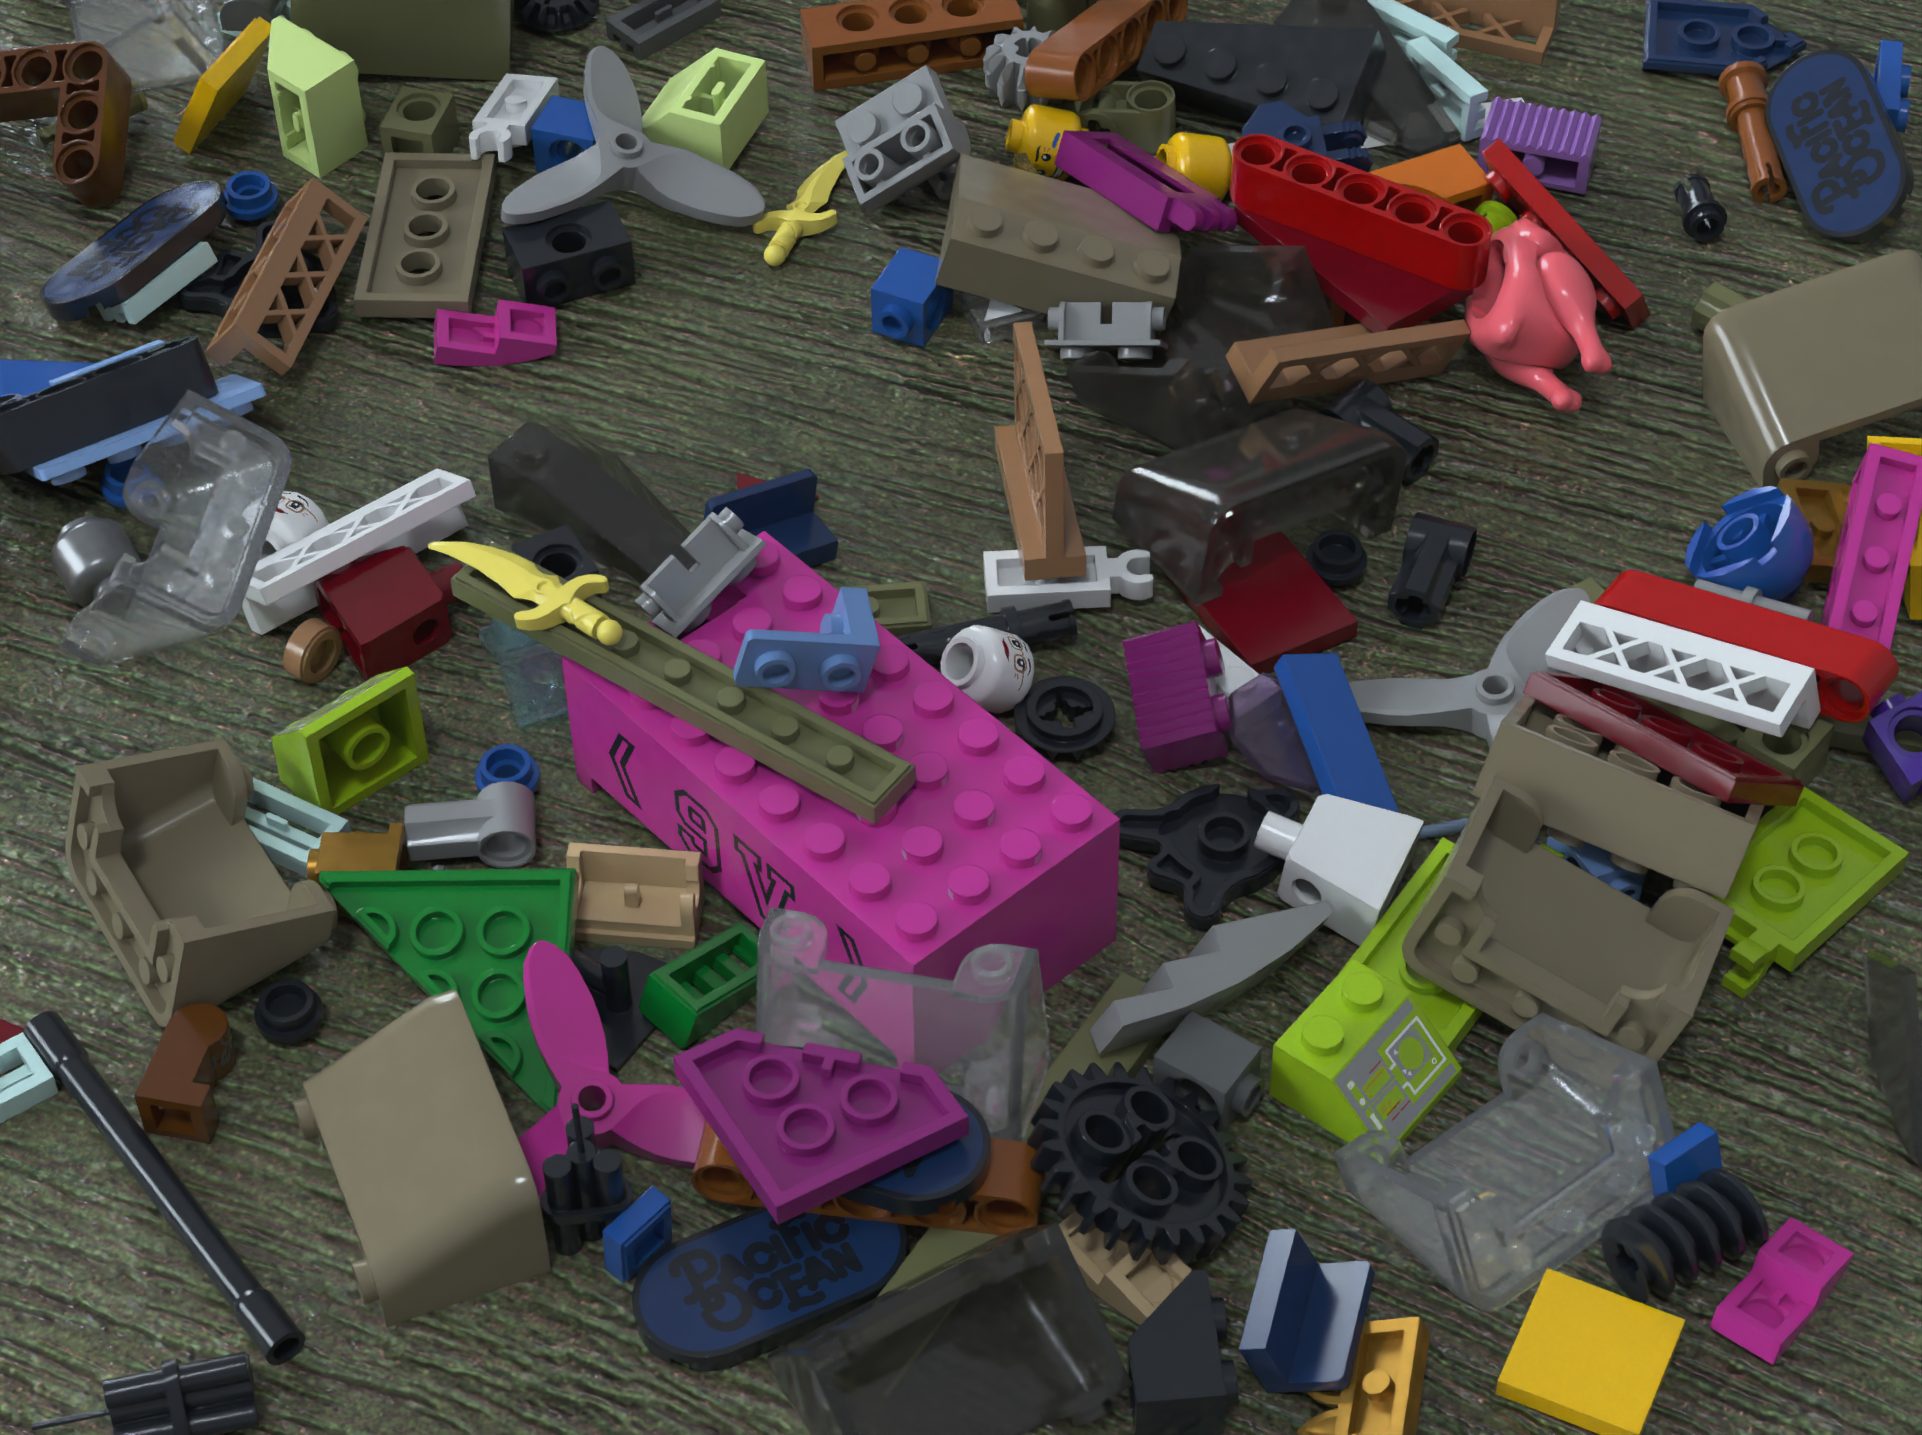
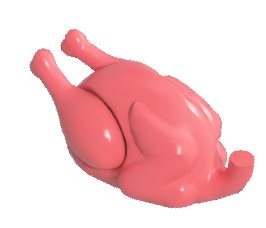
[1465,218,1612,412]

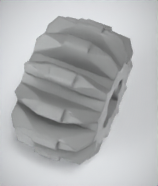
[983,25,1063,113]

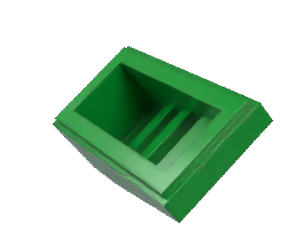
[639,922,787,1048]

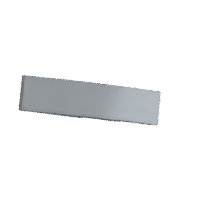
[1090,901,1334,1055]

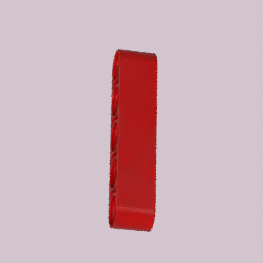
[1230,134,1493,290]
[1593,570,1899,723]

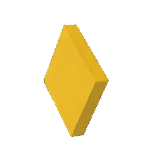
[173,16,271,155]
[1495,1268,1685,1435]

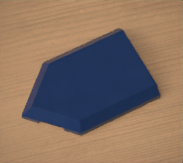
[1642,0,1807,77]

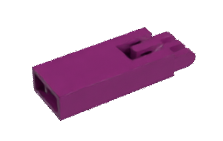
[1054,130,1237,233]

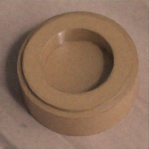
[283,618,342,684]

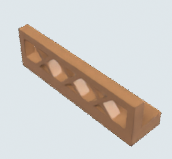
[1337,0,1561,66]
[205,177,368,376]
[1225,319,1471,404]

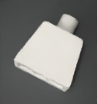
[1254,794,1424,946]

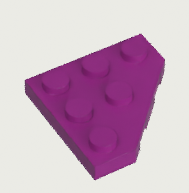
[673,1028,969,1225]

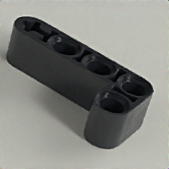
[0,335,219,475]

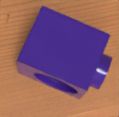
[1862,691,1922,804]

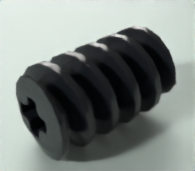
[1602,1168,1769,1304]

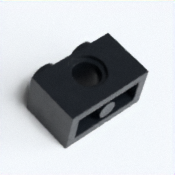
[502,200,636,307]

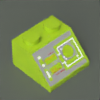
[271,666,429,815]
[1269,958,1462,1165]

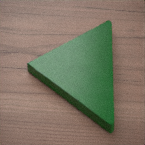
[319,868,579,1115]

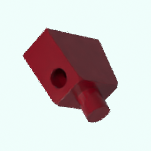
[313,546,463,681]

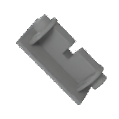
[1044,301,1168,361]
[634,507,767,638]

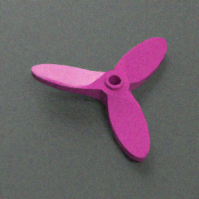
[518,940,706,1210]

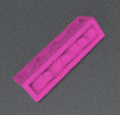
[1820,443,1922,650]

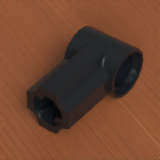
[1314,380,1439,484]
[1387,512,1477,629]

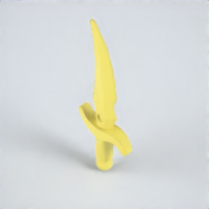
[752,150,848,266]
[427,541,623,646]

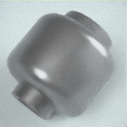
[51,516,143,608]

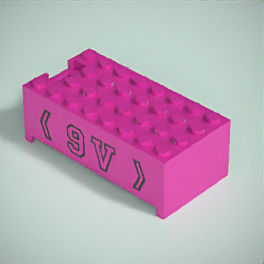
[562,531,1120,1072]

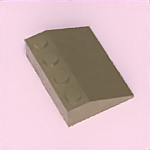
[935,154,1181,340]
[1472,694,1765,900]

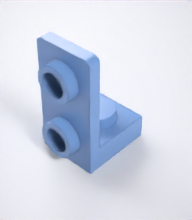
[733,587,880,693]

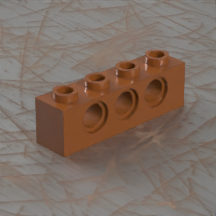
[800,0,1023,91]

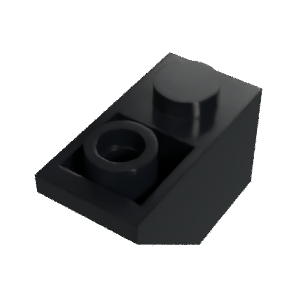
[1126,1269,1238,1435]

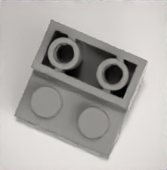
[835,65,971,211]

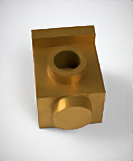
[307,823,411,915]

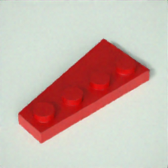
[1481,138,1651,329]

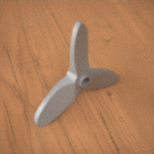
[500,46,765,227]
[1349,588,1591,749]

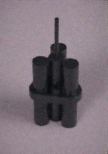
[540,1103,634,1256]
[31,1351,260,1435]

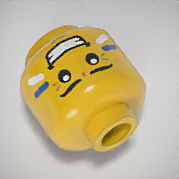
[1005,104,1089,181]

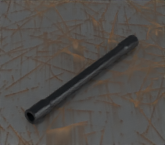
[23,1011,305,1365]

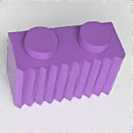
[1477,96,1602,195]

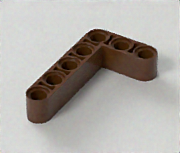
[0,41,132,209]

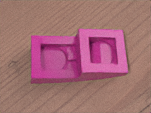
[433,299,557,366]
[1710,1217,1854,1365]

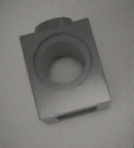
[1153,1010,1265,1132]

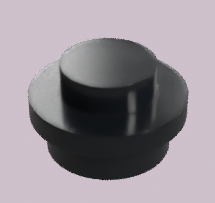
[1306,530,1367,586]
[254,979,324,1044]

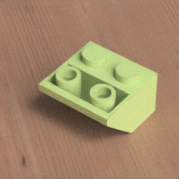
[267,15,368,178]
[642,48,769,169]

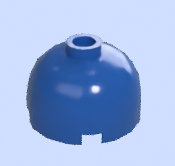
[1685,486,1814,602]

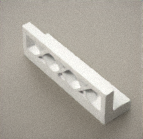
[229,468,476,635]
[1545,600,1821,738]

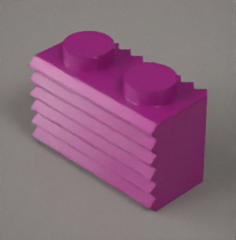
[1122,621,1235,774]

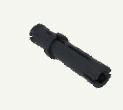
[895,599,1078,666]

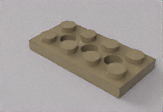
[353,152,497,318]

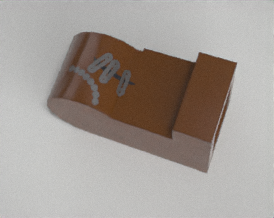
[134,1003,236,1144]

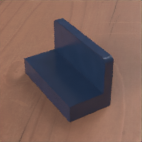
[704,469,838,567]
[1239,1229,1375,1393]

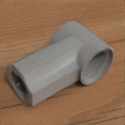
[404,781,536,869]

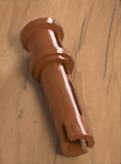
[1718,60,1787,204]

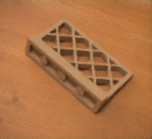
[994,322,1086,581]

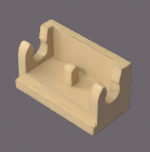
[566,842,705,950]

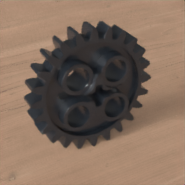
[1027,1062,1252,1266]

